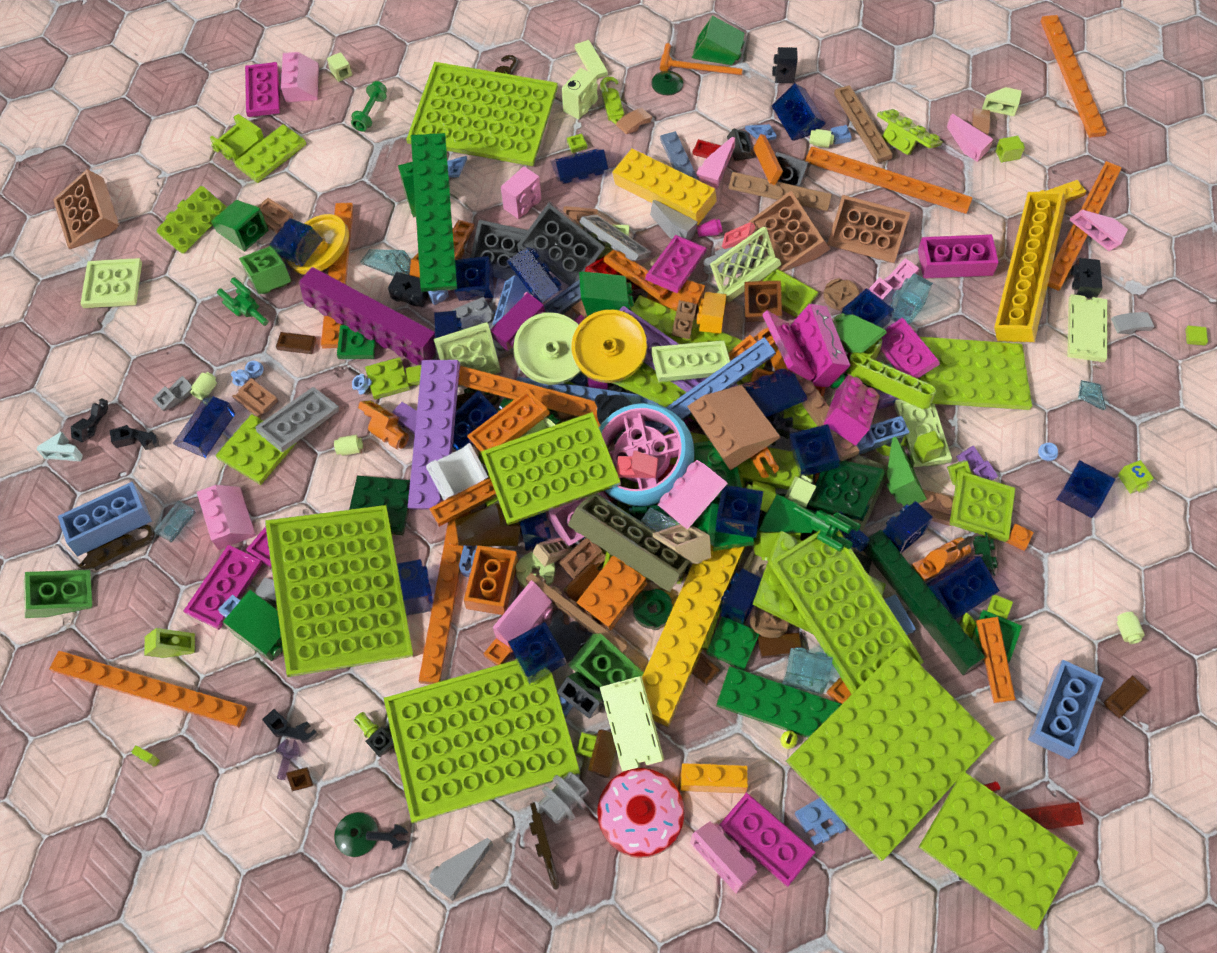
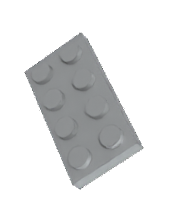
[579,215,651,261]
[451,297,514,360]
[256,387,339,452]

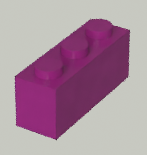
[490,292,545,351]

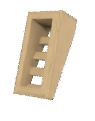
[533,537,573,567]

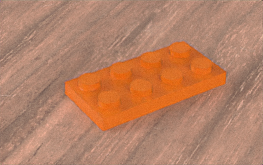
[467,390,550,452]

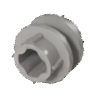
[538,772,589,824]

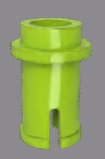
[354,712,379,738]

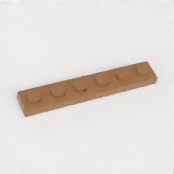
[834,85,893,164]
[728,172,832,211]
[785,372,859,461]
[526,573,628,654]

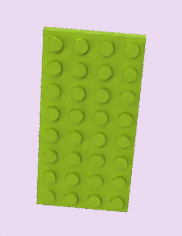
[768,530,924,694]

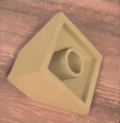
[653,524,711,564]

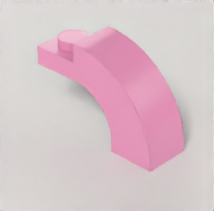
[867,258,919,304]

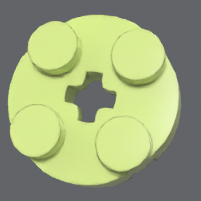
[516,552,556,588]

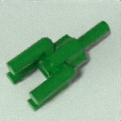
[217,277,269,326]
[793,505,861,552]

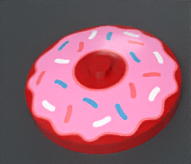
[597,768,685,858]

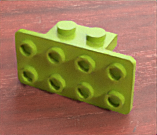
[877,109,943,155]
[156,186,227,254]

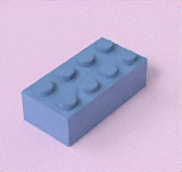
[58,481,152,557]
[1028,660,1104,759]

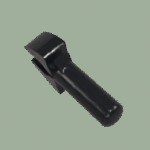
[366,824,409,850]

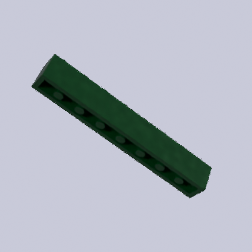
[861,529,985,676]

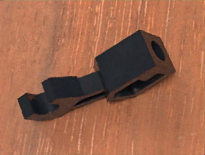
[71,398,108,442]
[109,425,160,450]
[262,709,319,743]

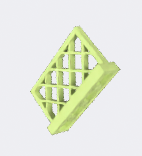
[710,227,781,302]

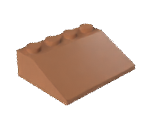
[53,169,119,249]
[749,191,830,272]
[827,195,910,263]
[687,385,780,470]

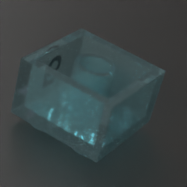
[888,273,933,325]
[782,647,833,694]

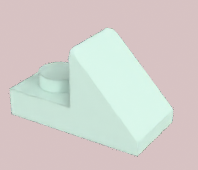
[36,432,83,462]

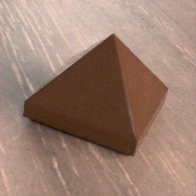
[286,767,314,792]

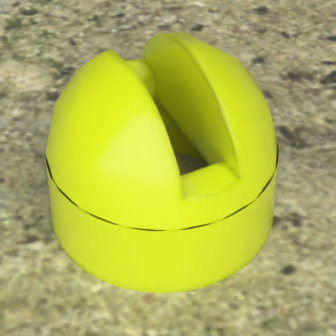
[780,731,798,749]

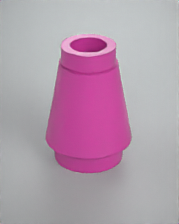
[697,218,723,237]

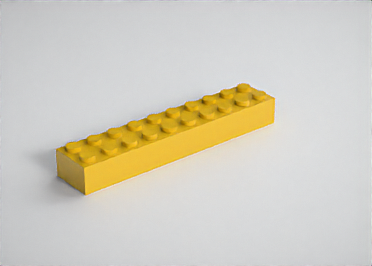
[994,191,1066,342]
[641,544,746,727]

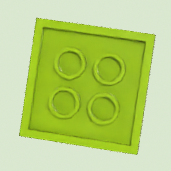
[215,414,297,485]
[949,471,1015,542]

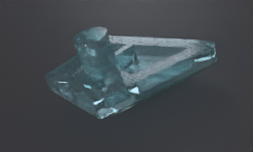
[1078,380,1106,411]

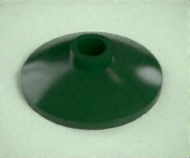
[651,71,683,96]
[334,812,378,857]

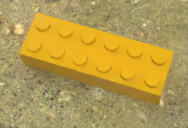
[612,148,717,226]

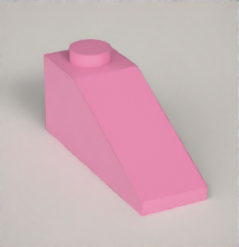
[947,114,993,162]
[697,137,735,189]
[1070,210,1128,251]

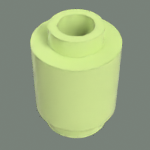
[809,129,834,148]
[190,372,217,400]
[334,434,363,456]
[1117,612,1145,644]

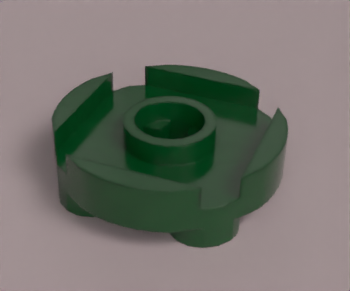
[633,589,673,630]

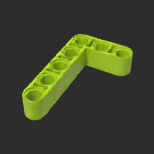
[846,338,936,409]

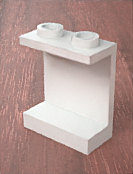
[426,443,488,500]

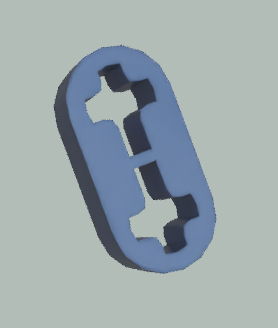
[459,546,477,577]

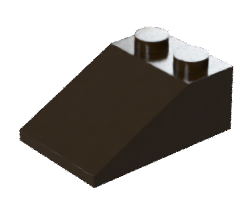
[455,504,520,546]

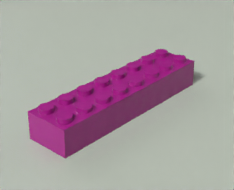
[299,267,436,365]

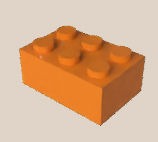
[464,546,518,615]
[576,556,647,631]

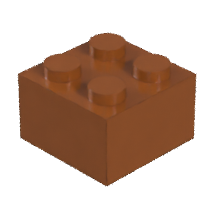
[744,280,782,322]

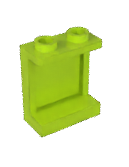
[210,114,264,162]

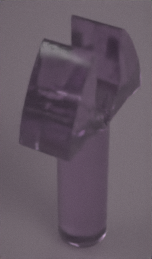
[276,739,301,780]

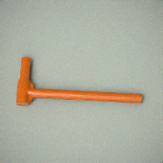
[659,43,742,75]

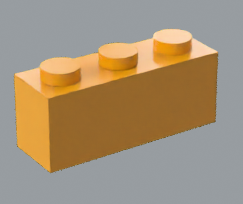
[697,292,727,334]
[681,763,748,794]

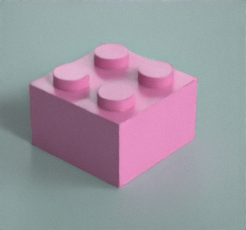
[501,167,541,219]

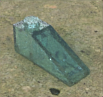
[360,249,411,277]

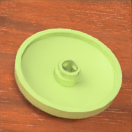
[513,313,581,385]

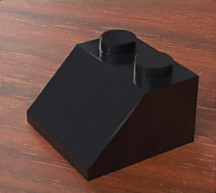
[775,152,811,187]

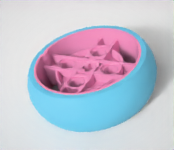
[599,403,694,506]

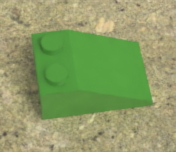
[239,246,291,295]
[833,313,887,353]
[887,436,927,509]
[23,570,92,618]
[568,633,644,689]

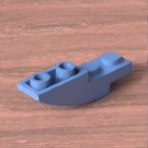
[828,416,910,459]

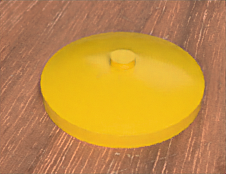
[285,214,349,274]
[571,310,647,383]

